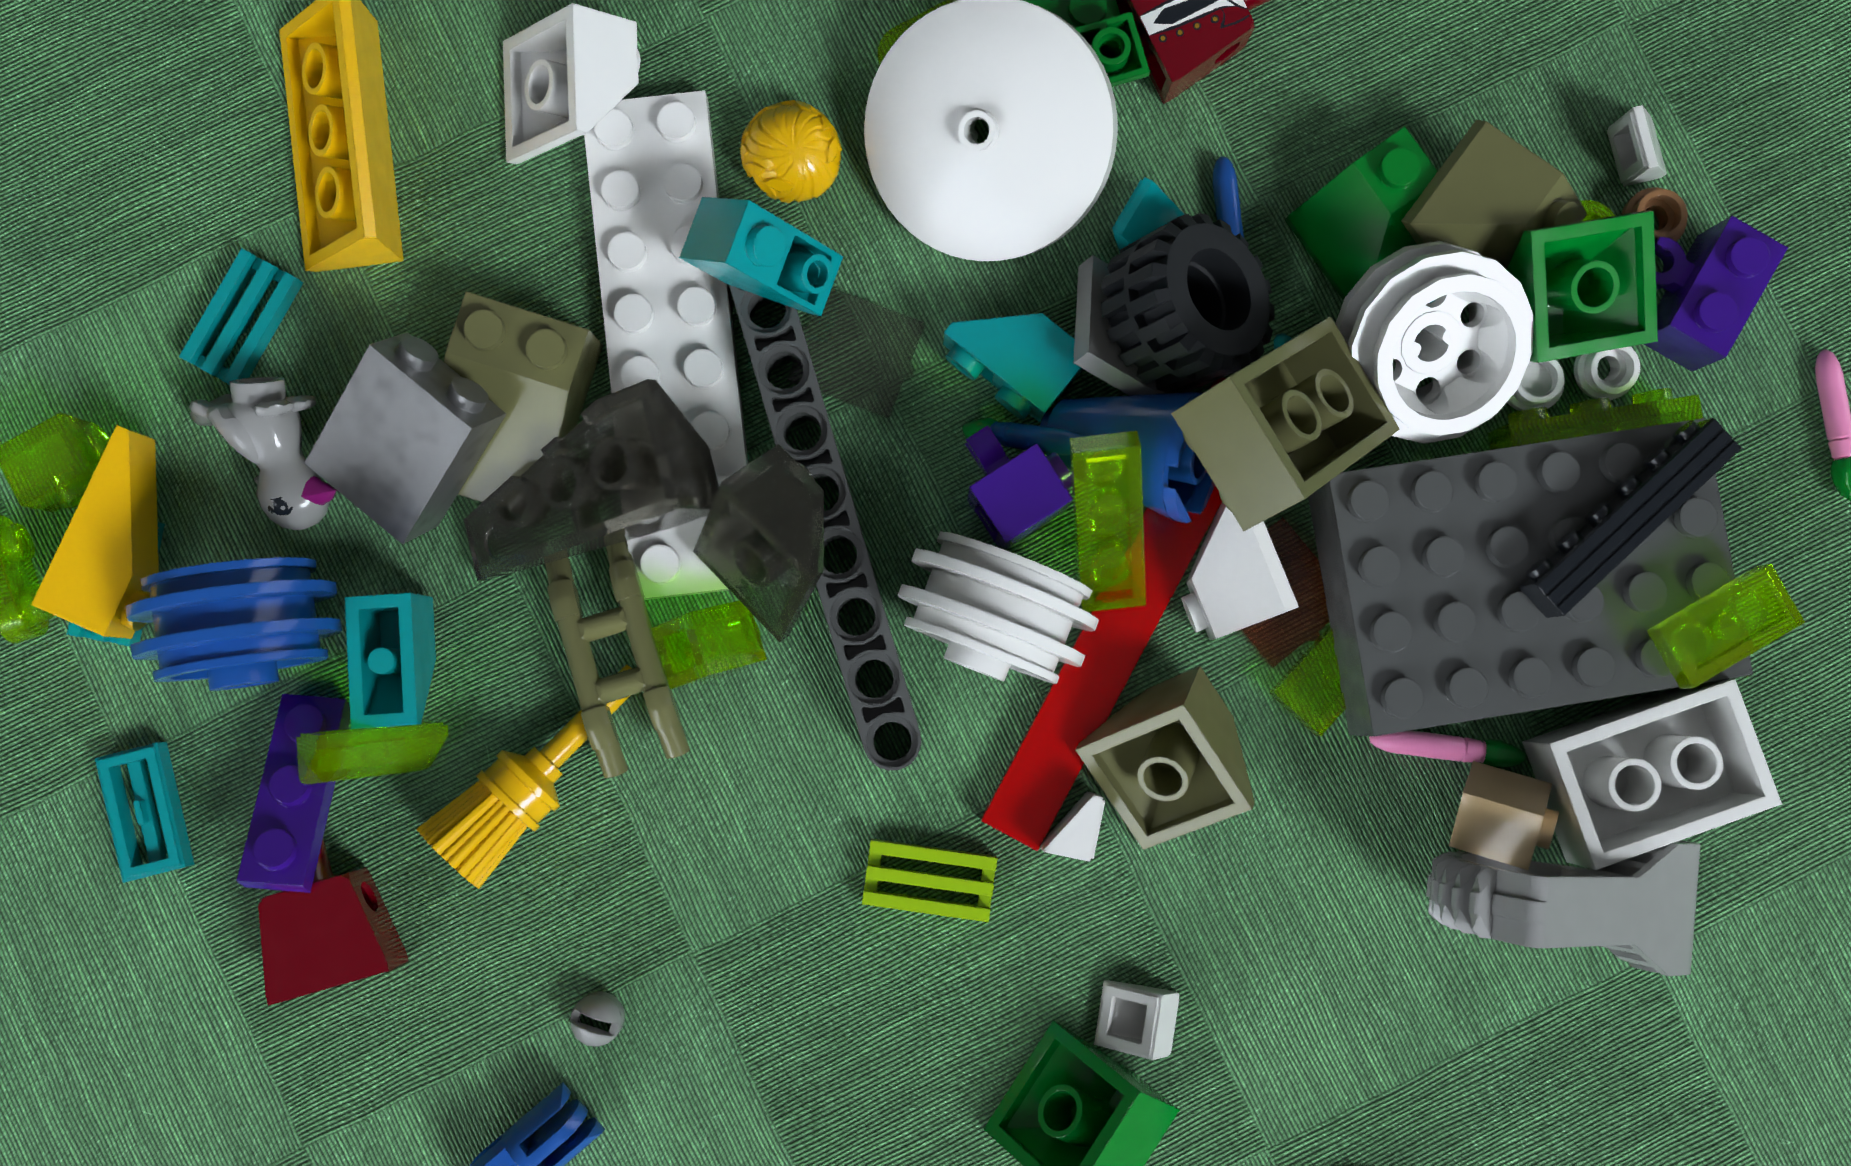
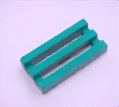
[179,248,304,385]
[95,742,195,883]

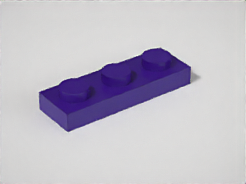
[236,694,350,893]

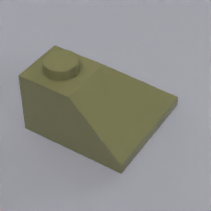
[1401,120,1587,269]
[1076,666,1255,850]

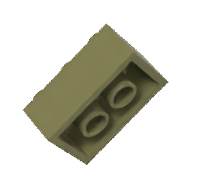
[1171,317,1400,531]

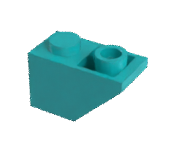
[679,197,844,316]
[943,313,1083,422]

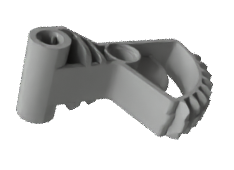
[1426,840,1701,976]

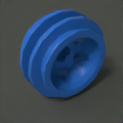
[125,557,342,691]

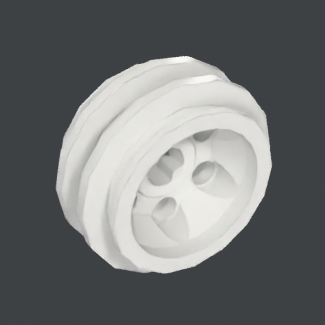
[1336,241,1534,444]
[898,531,1099,684]

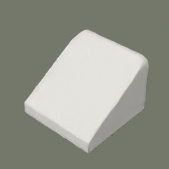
[1607,105,1667,187]
[1040,792,1105,862]
[1094,980,1179,1060]

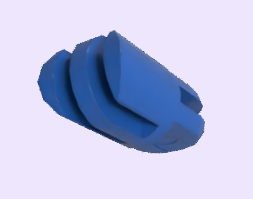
[470,1082,605,1166]

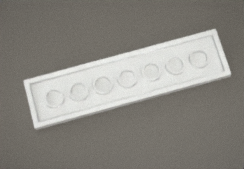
[584,90,762,600]

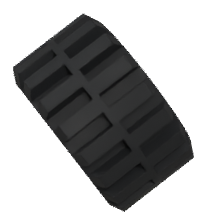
[1101,213,1275,393]

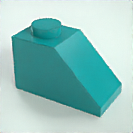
[345,593,436,729]

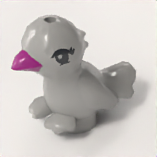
[189,377,337,530]

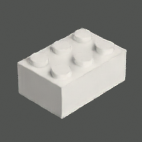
[1522,679,1782,870]

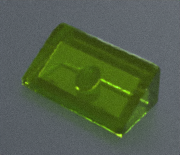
[296,721,448,784]

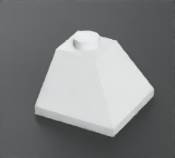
[503,3,641,164]
[1182,502,1299,640]

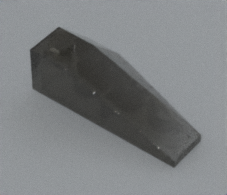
[463,379,725,581]

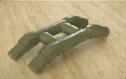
[545,537,690,778]

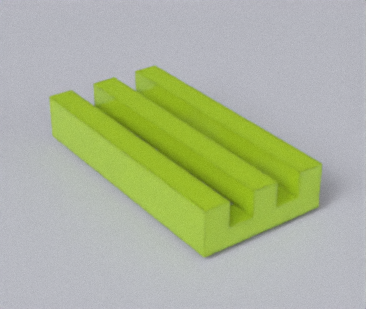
[862,838,998,922]

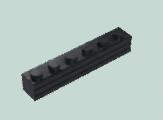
[1519,418,1742,618]

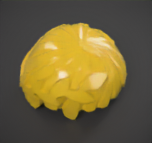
[740,100,842,203]

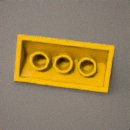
[279,0,404,272]

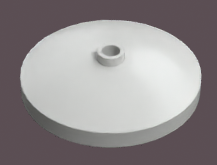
[864,0,1118,261]

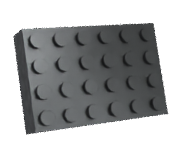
[1308,418,1753,736]

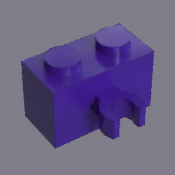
[1644,216,1788,372]
[965,425,1075,550]

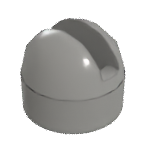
[570,991,625,1047]

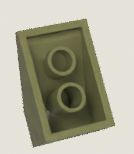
[444,291,603,522]

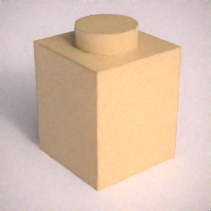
[1449,761,1559,870]

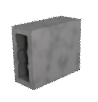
[305,332,506,545]

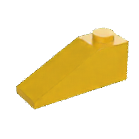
[31,425,159,639]

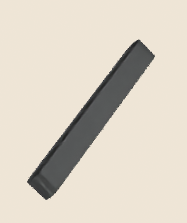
[729,285,921,771]

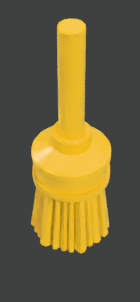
[416,664,632,889]

